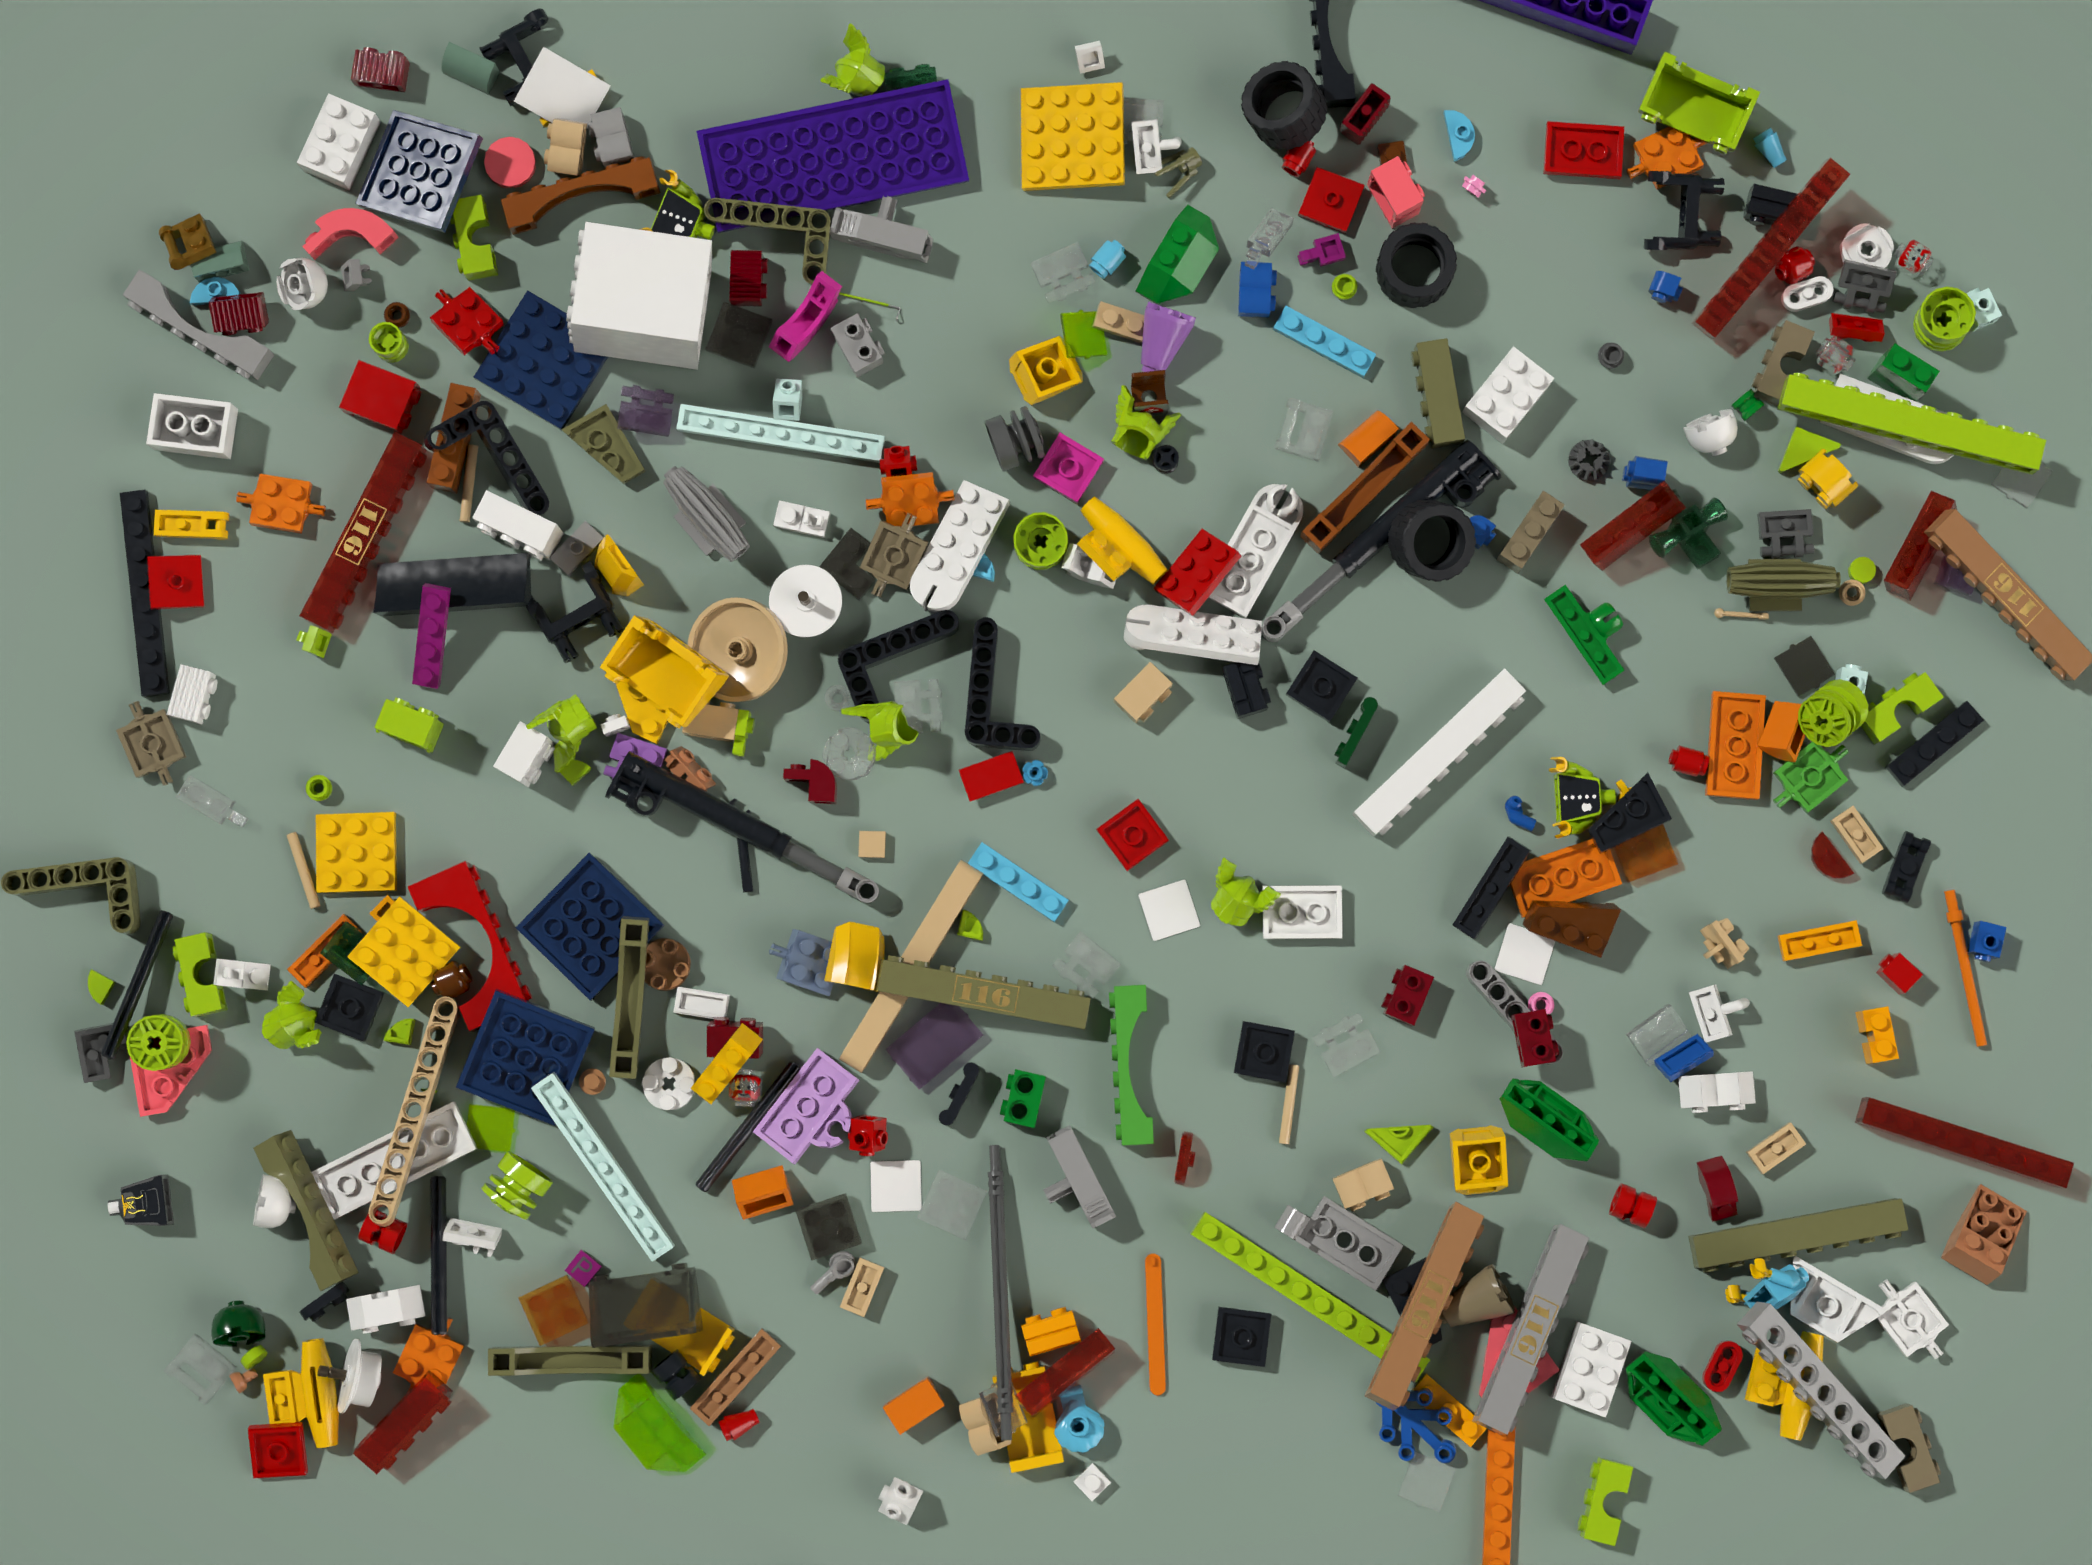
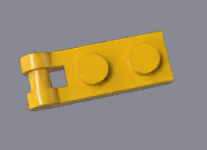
[154,510,229,540]

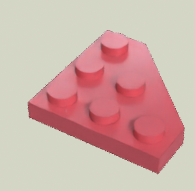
[130,1025,212,1117]
[1479,1306,1560,1398]

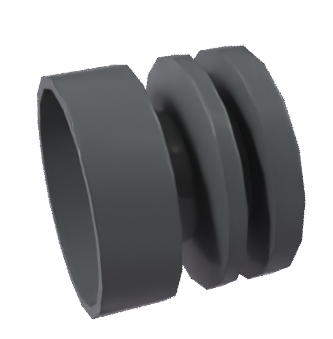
[985,406,1045,472]

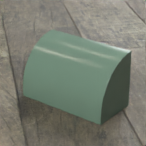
[442,42,500,94]
[191,241,250,283]

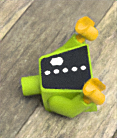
[639,170,715,240]
[1549,757,1616,839]

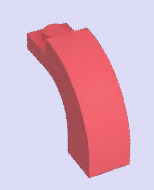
[302,208,399,260]

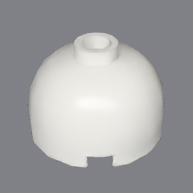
[276,258,328,310]
[1683,409,1738,456]
[253,1174,296,1228]

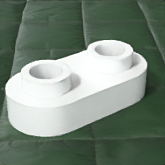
[1781,276,1833,312]

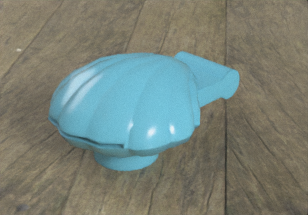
[1054,1385,1104,1453]

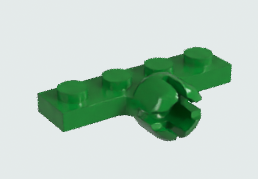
[1544,584,1625,685]

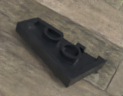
[1588,772,1672,854]
[1382,1256,1442,1345]

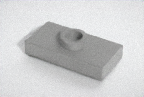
[550,521,603,576]

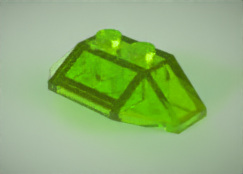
[613,1374,707,1472]

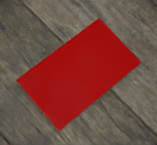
[959,751,1024,802]

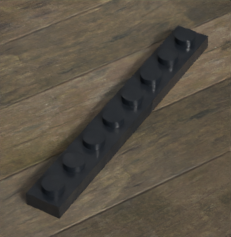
[120,490,170,697]

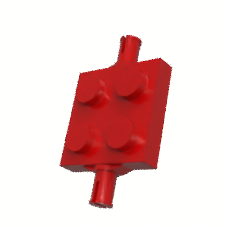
[430,287,504,355]

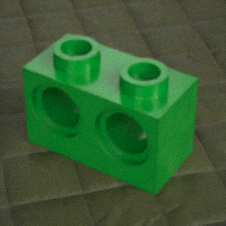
[1000,1069,1046,1128]

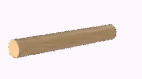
[459,445,478,523]
[286,832,321,909]
[1279,1064,1299,1144]

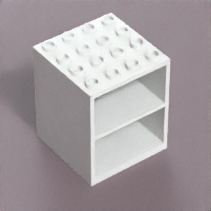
[566,222,712,370]

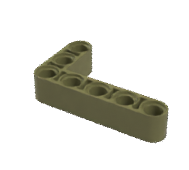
[704,198,831,285]
[1,857,141,934]

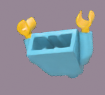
[1725,1258,1809,1310]

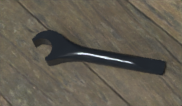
[729,798,753,893]

